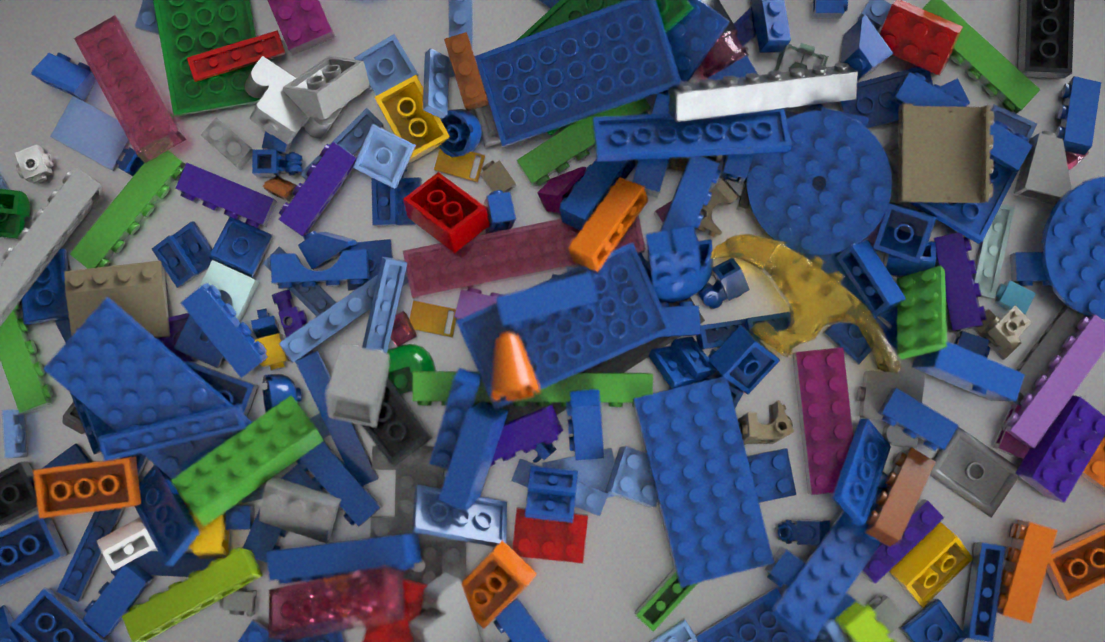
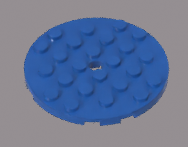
[747,111,892,255]
[1041,176,1105,319]

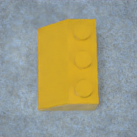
[374,75,450,163]
[889,522,973,608]

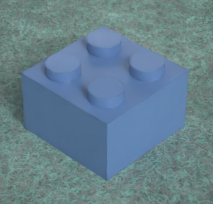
[605,446,658,507]

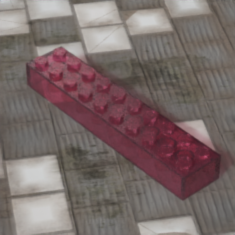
[403,215,646,299]

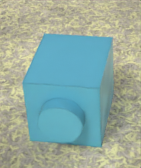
[995,280,1036,315]

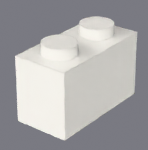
[97,517,156,571]

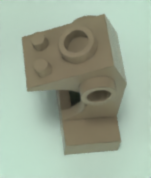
[694,179,740,237]
[973,305,1032,360]
[738,400,794,445]

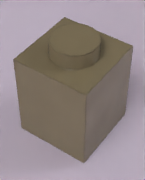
[480,160,516,193]

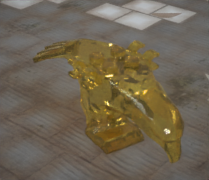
[711,234,902,374]

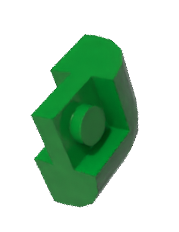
[0,189,30,239]
[387,344,436,394]

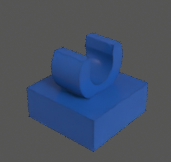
[116,147,148,176]
[251,308,280,338]
[527,441,557,463]

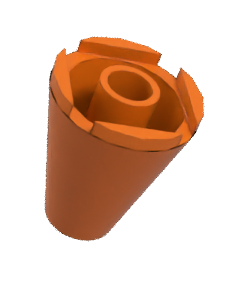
[491,332,540,401]

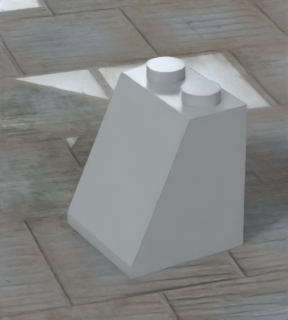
[1014,131,1072,205]
[326,344,390,427]

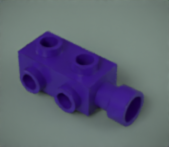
[272,290,313,358]

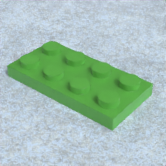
[897,265,947,360]

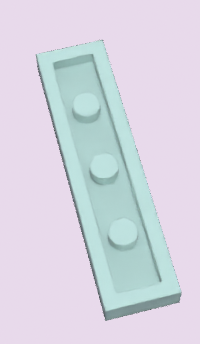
[974,204,1015,299]

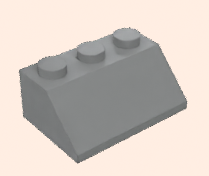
[282,56,370,119]
[259,476,341,544]

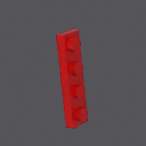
[187,30,286,82]

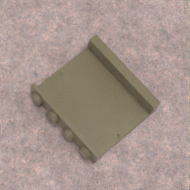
[898,104,994,203]

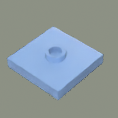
[353,124,416,188]

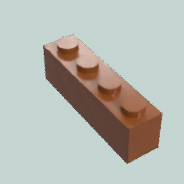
[865,447,935,547]

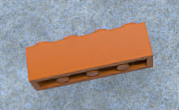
[568,177,648,272]

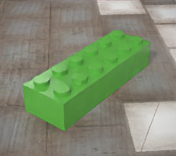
[171,395,324,526]

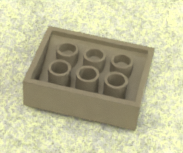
[64,260,170,338]

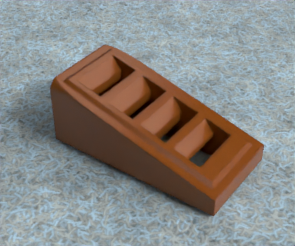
[263,177,297,202]

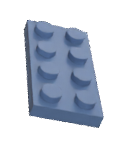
[413,484,507,547]

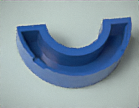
[638,239,713,303]

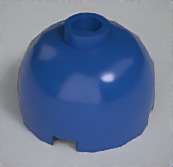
[439,109,482,157]
[262,374,302,412]

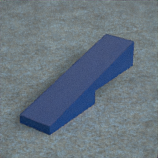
[696,311,795,350]

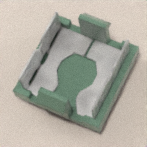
[774,43,828,72]

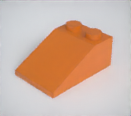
[461,540,537,629]

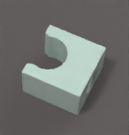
[200,260,260,323]

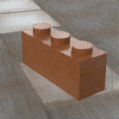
[444,32,489,111]

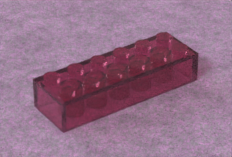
[74,15,187,163]
[269,567,404,641]

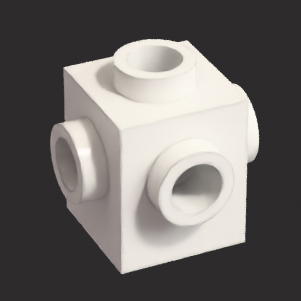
[15,144,53,184]

